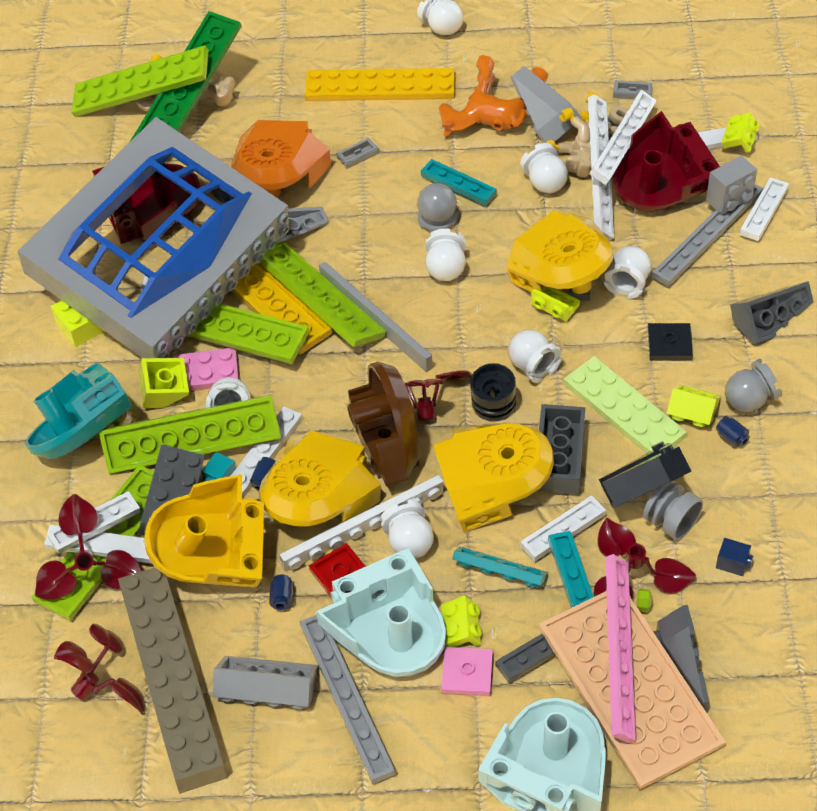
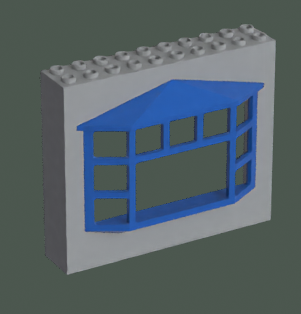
[18,117,289,358]

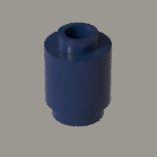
[716,416,750,448]
[250,457,276,490]
[269,574,293,611]

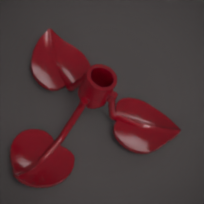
[404,370,472,420]
[35,494,141,599]
[594,518,696,599]
[54,623,144,715]

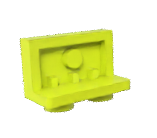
[721,112,759,153]
[531,285,580,322]
[441,595,482,647]

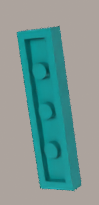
[421,159,497,206]
[547,531,594,608]
[453,546,548,587]

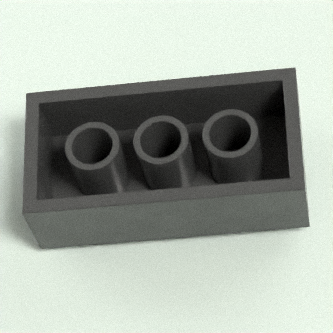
[536,404,586,495]
[138,444,205,535]

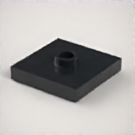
[648,323,693,361]

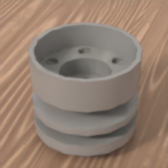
[643,481,704,540]

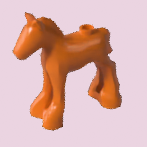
[439,55,548,136]

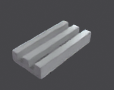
[613,80,652,100]
[336,138,379,169]

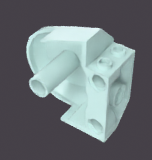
[316,548,446,677]
[478,698,605,811]

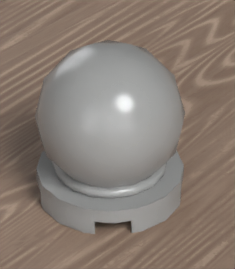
[417,183,457,233]
[725,359,782,412]

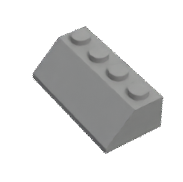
[212,656,318,709]

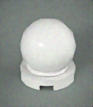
[417,0,463,35]
[520,143,568,194]
[425,228,466,281]
[604,246,651,299]
[508,329,562,383]
[206,377,251,408]
[381,500,433,559]

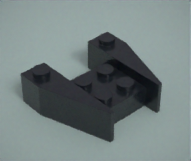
[598,441,692,507]

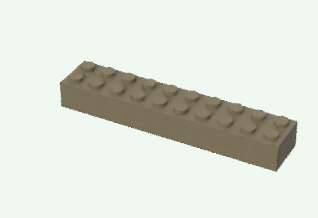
[118,568,227,794]

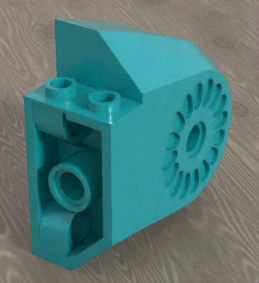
[25,362,132,459]

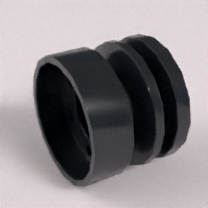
[470,363,516,421]

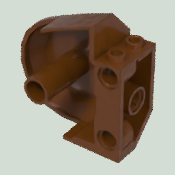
[347,362,420,487]

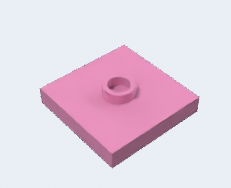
[442,647,493,696]

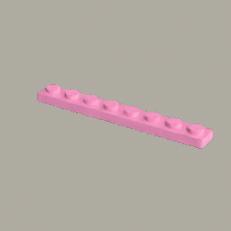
[605,554,636,743]

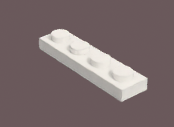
[740,177,789,241]
[47,491,140,554]
[520,495,606,562]

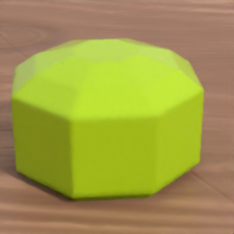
[637,588,652,613]

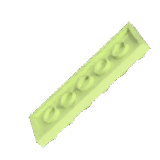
[563,356,687,453]

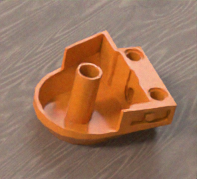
[231,120,331,198]

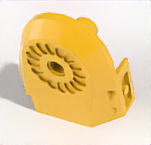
[506,210,613,294]
[433,423,554,532]
[259,430,381,527]
[144,474,264,588]

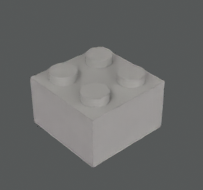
[706,155,757,215]

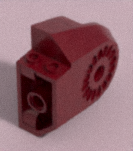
[612,111,720,212]
[92,163,201,244]

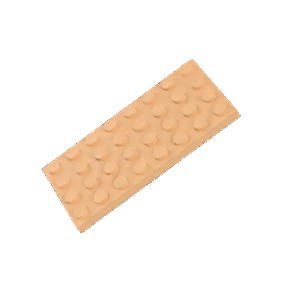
[539,591,726,790]

